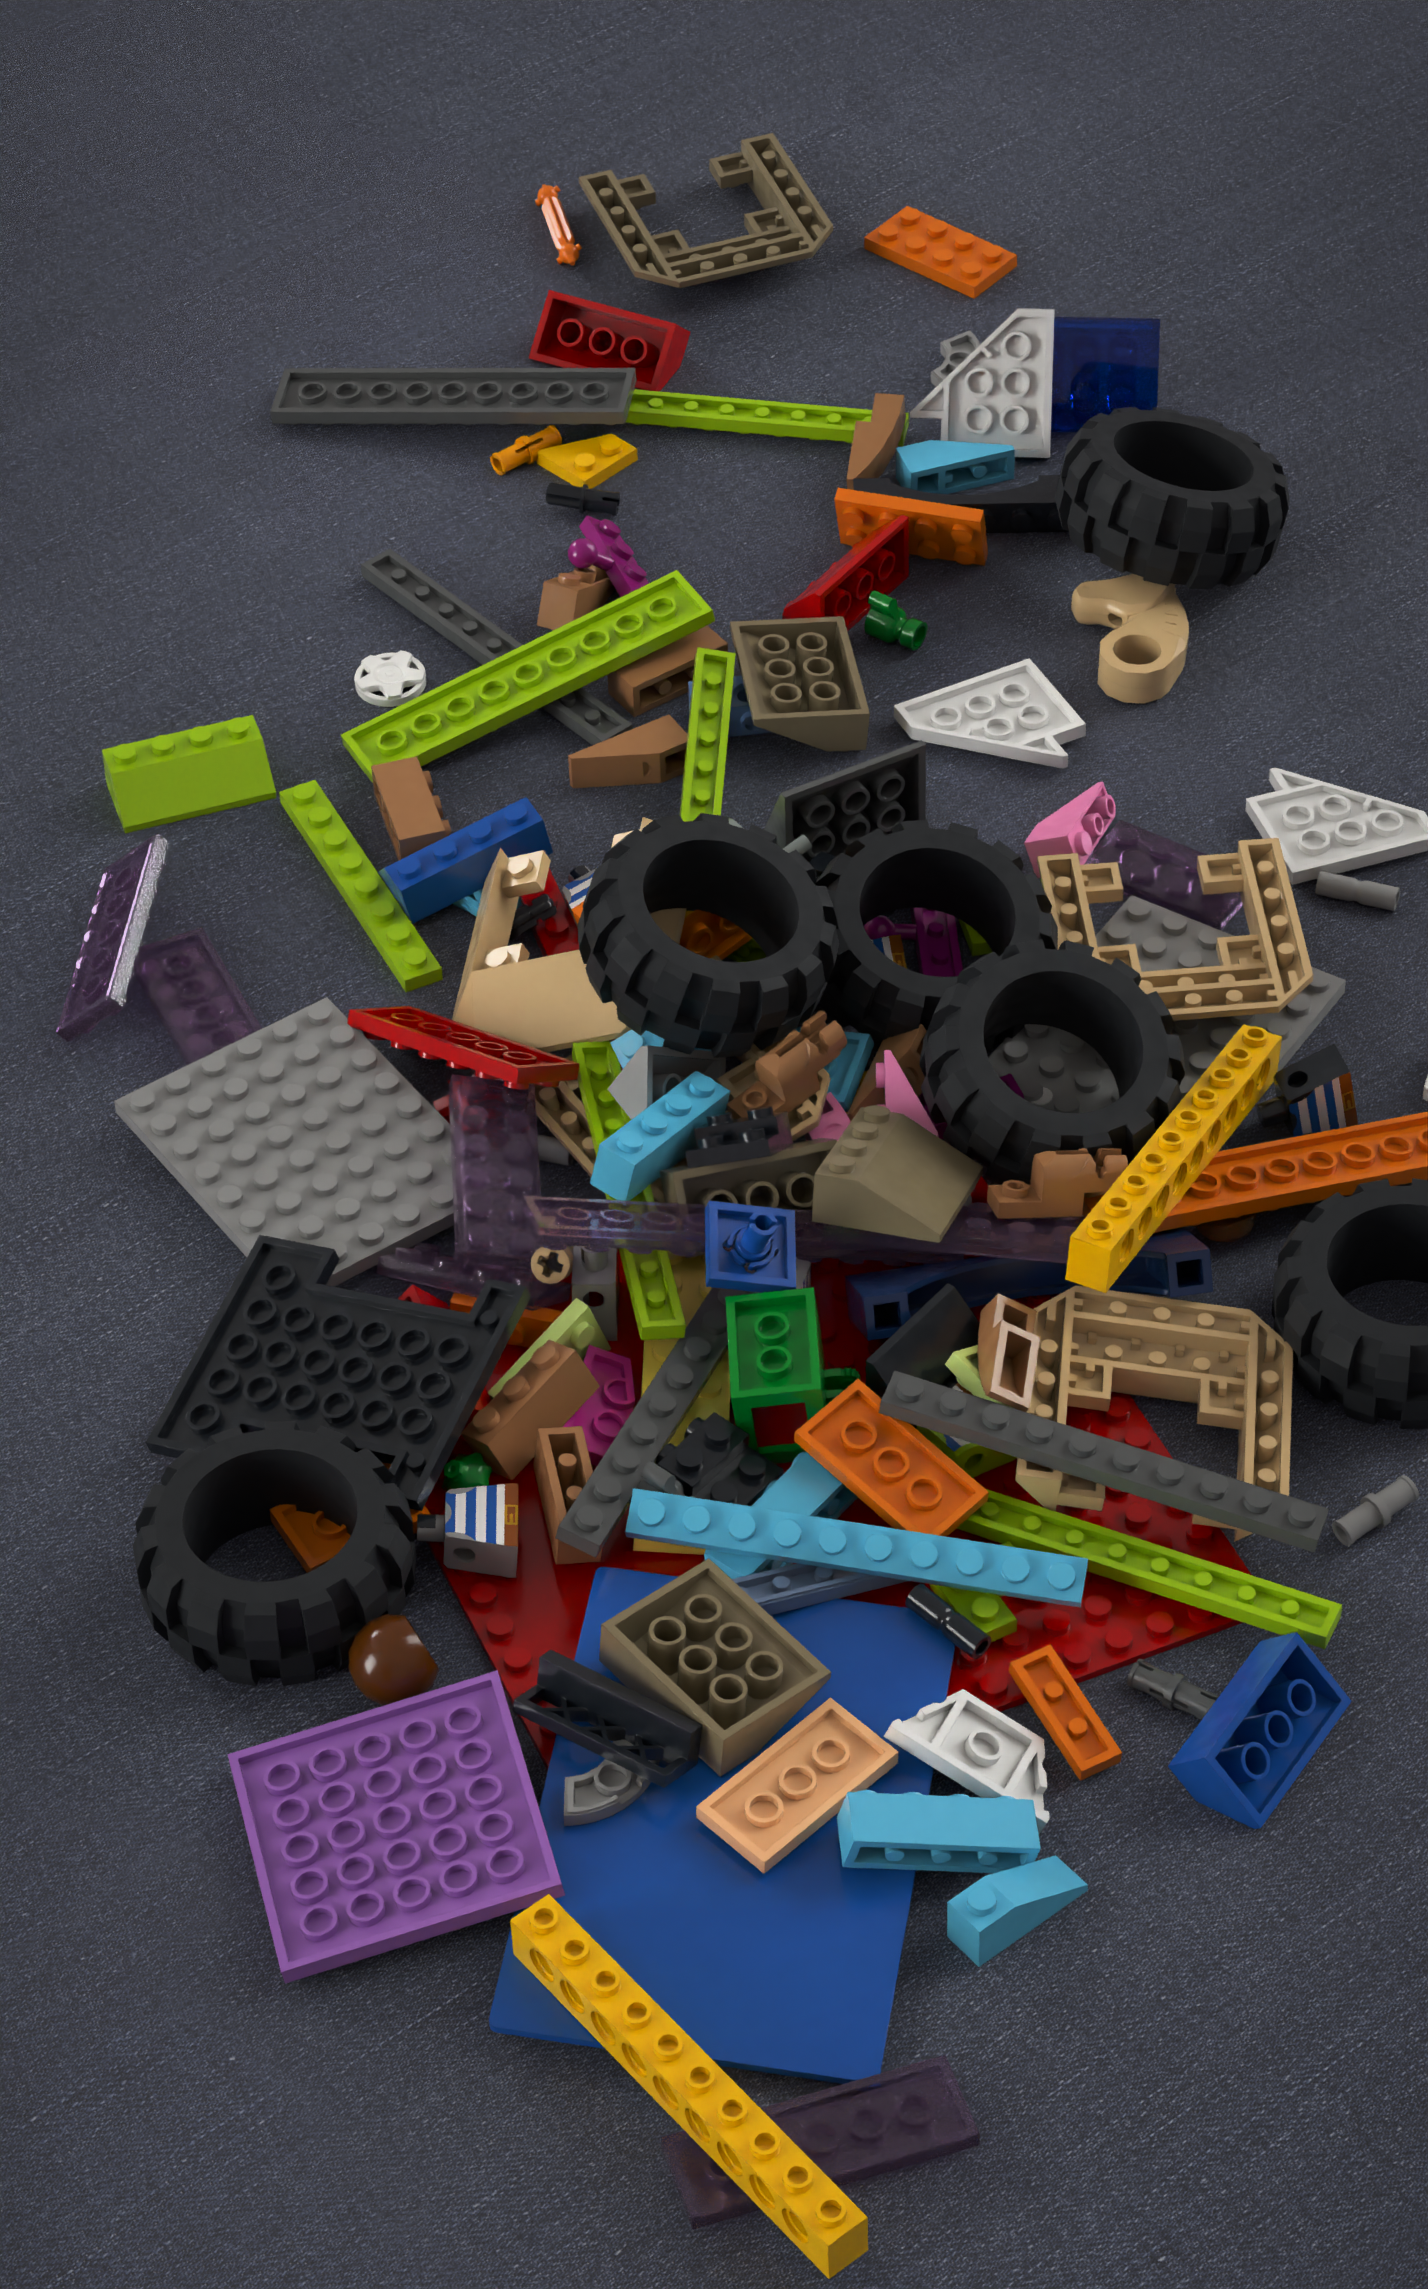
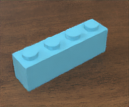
[590,1071,730,1205]
[704,1452,858,1579]
[837,1790,1041,1873]

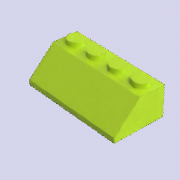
[102,715,277,833]

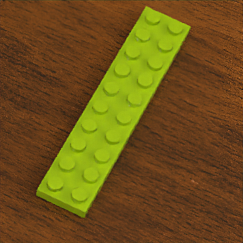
[341,570,715,783]

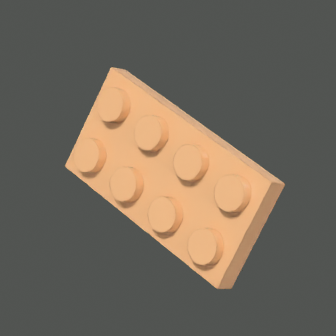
[696,1697,899,1874]

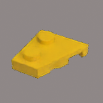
[537,433,638,489]

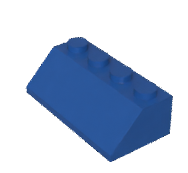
[378,797,553,924]
[1168,1632,1351,1829]

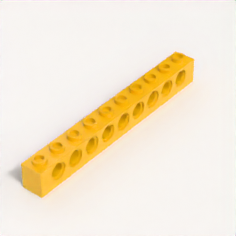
[1065,1024,1282,1293]
[510,1894,868,2279]

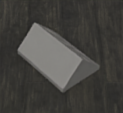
[608,1046,726,1120]

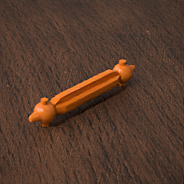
[535,184,582,266]

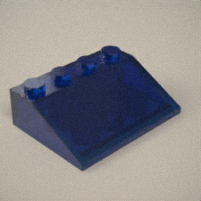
[1051,317,1160,432]

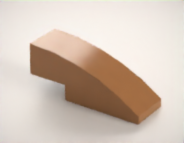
[846,393,906,490]
[977,1293,1040,1412]

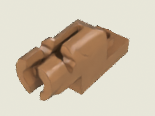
[726,1010,847,1119]
[987,1148,1128,1219]

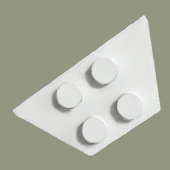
[883,1689,1050,1834]

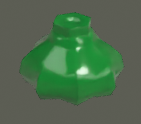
[441,1452,493,1492]

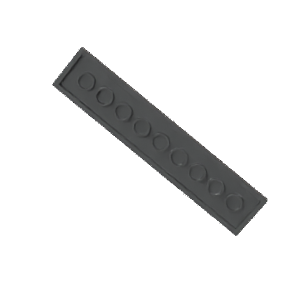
[270,368,637,425]

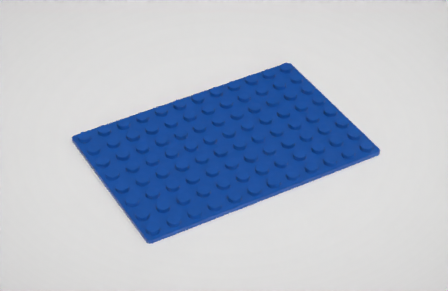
[489,1567,956,2088]

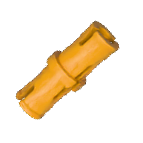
[490,425,562,476]

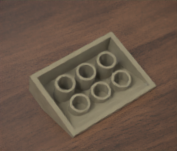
[730,616,870,752]
[812,1105,983,1243]
[599,1558,831,1777]

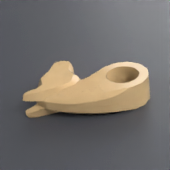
[1071,574,1189,704]

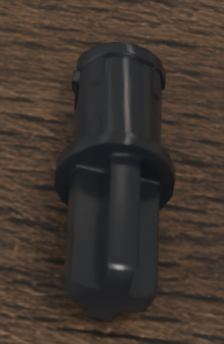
[546,483,620,516]

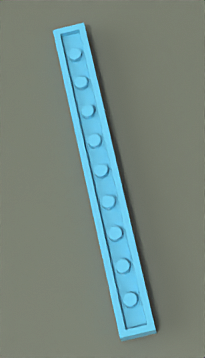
[625,1488,1088,1608]

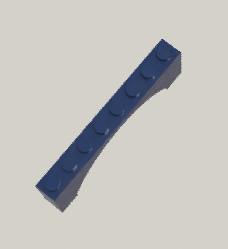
[844,1228,1213,1341]

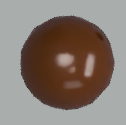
[349,1614,440,1705]

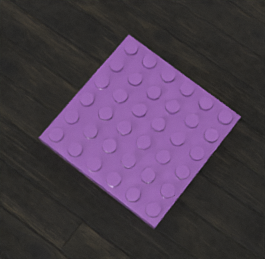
[227,1670,565,1984]

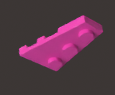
[563,1345,635,1466]

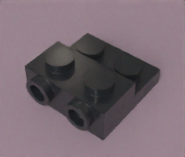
[685,1106,793,1168]
[656,1412,784,1506]

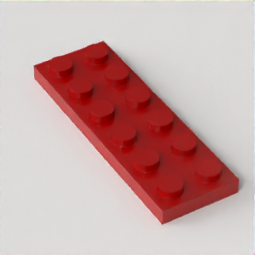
[347,1006,579,1090]

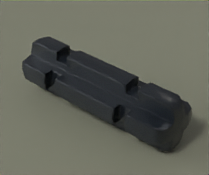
[509,894,557,940]

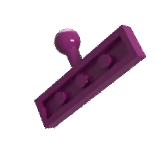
[568,515,649,597]
[864,908,963,977]

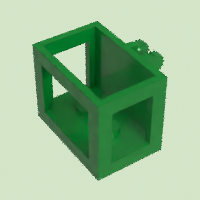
[725,1287,861,1464]

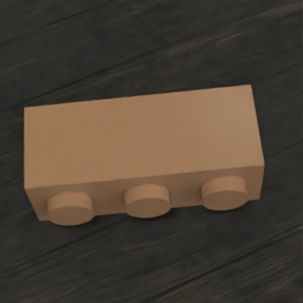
[607,625,728,717]
[371,756,452,861]
[461,1340,600,1480]
[533,1426,602,1565]

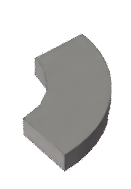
[931,330,980,387]
[564,1740,660,1826]

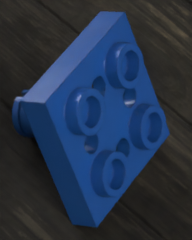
[705,1201,796,1293]

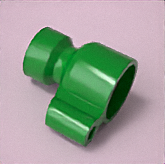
[864,590,928,651]

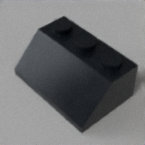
[866,1283,979,1429]

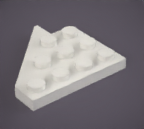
[910,308,1055,458]
[894,658,1086,769]
[1245,768,1428,885]

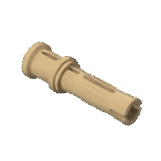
[531,1242,574,1284]

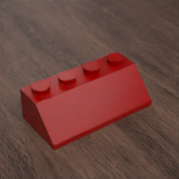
[528,290,691,391]
[782,515,909,631]

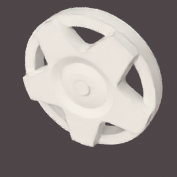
[354,650,426,707]

